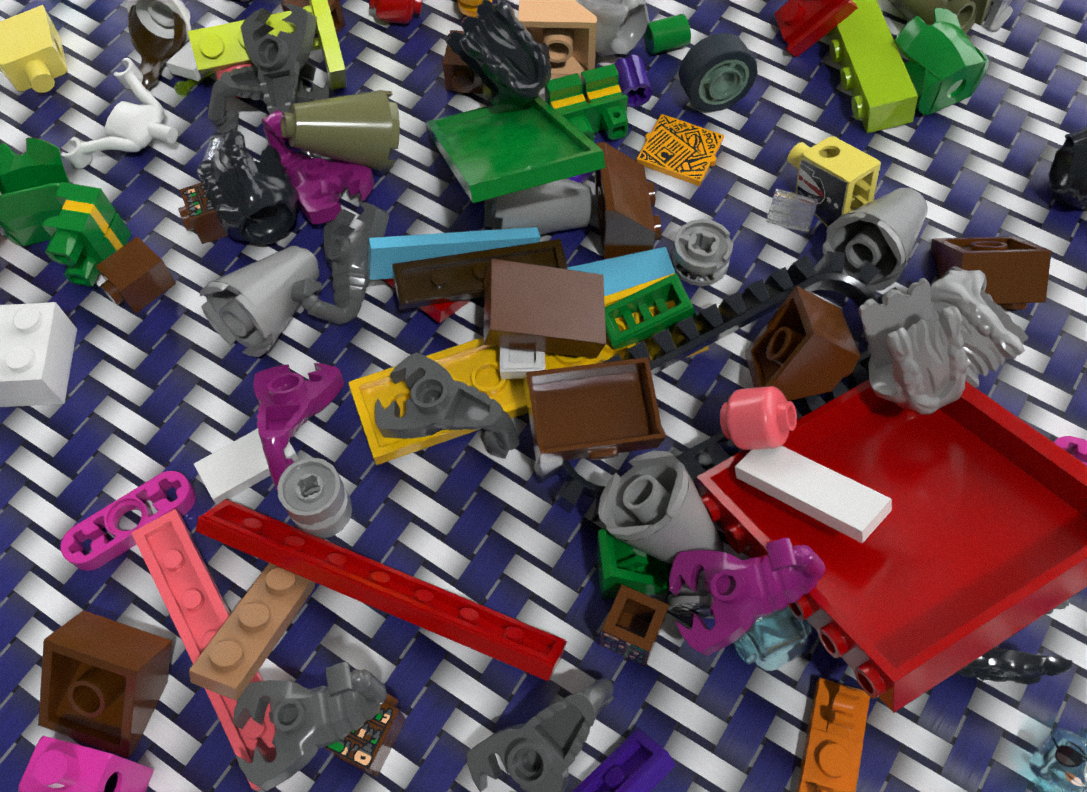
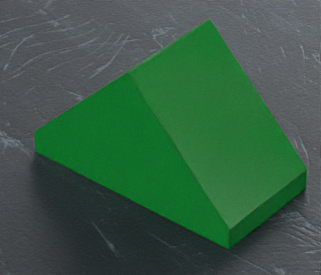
[596,528,672,599]

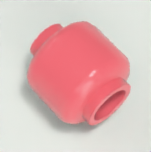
[720,386,797,450]

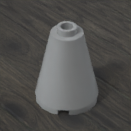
[484,179,598,234]
[823,188,928,291]
[200,246,319,357]
[598,451,724,566]

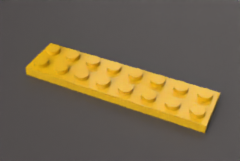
[348,273,709,465]

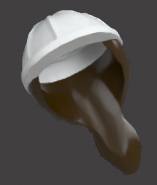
[127,0,191,90]

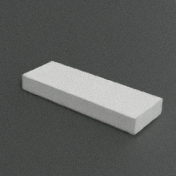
[735,446,892,543]

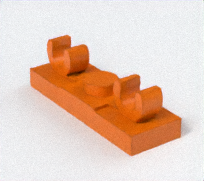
[796,678,870,792]

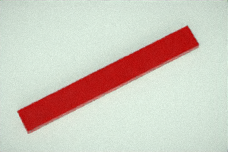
[196,499,567,682]

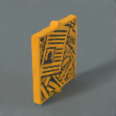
[637,114,724,186]

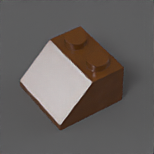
[594,142,661,260]
[931,236,1052,310]
[745,286,861,401]
[38,610,172,758]

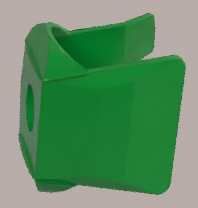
[894,8,990,115]
[0,137,70,246]

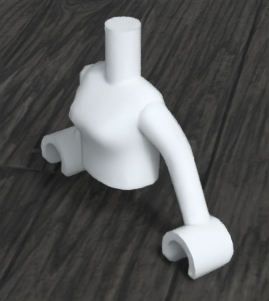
[61,57,178,169]

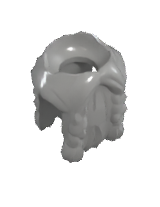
[575,0,650,58]
[931,266,1029,388]
[859,278,969,415]

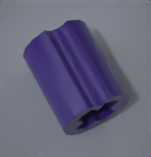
[614,54,652,107]

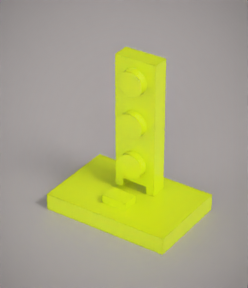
[187,0,347,90]

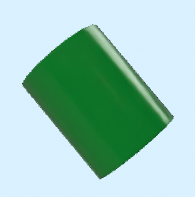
[643,14,691,55]

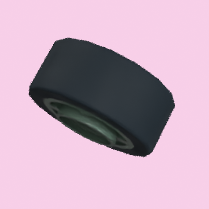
[678,33,758,112]

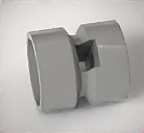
[277,457,352,539]

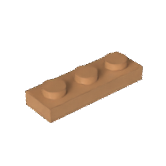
[189,563,315,701]

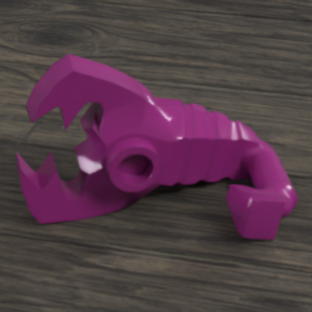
[261,110,374,224]
[253,363,344,492]
[669,538,825,656]

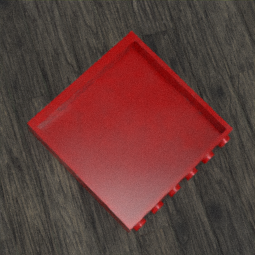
[696,380,1087,713]

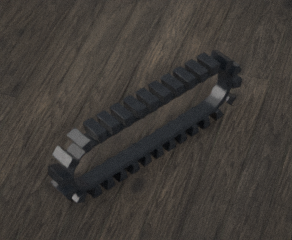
[532,251,897,522]

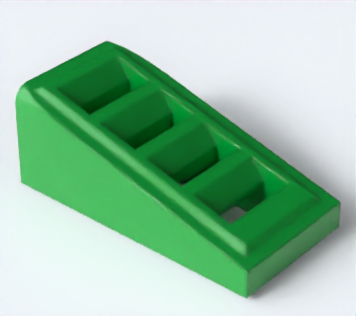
[605,273,697,350]

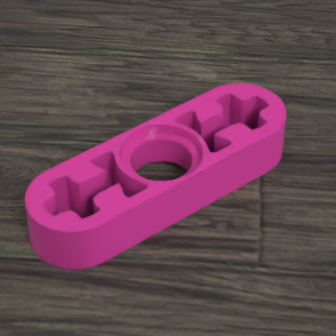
[61,471,196,571]

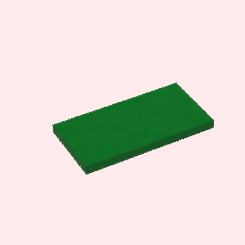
[427,95,606,203]

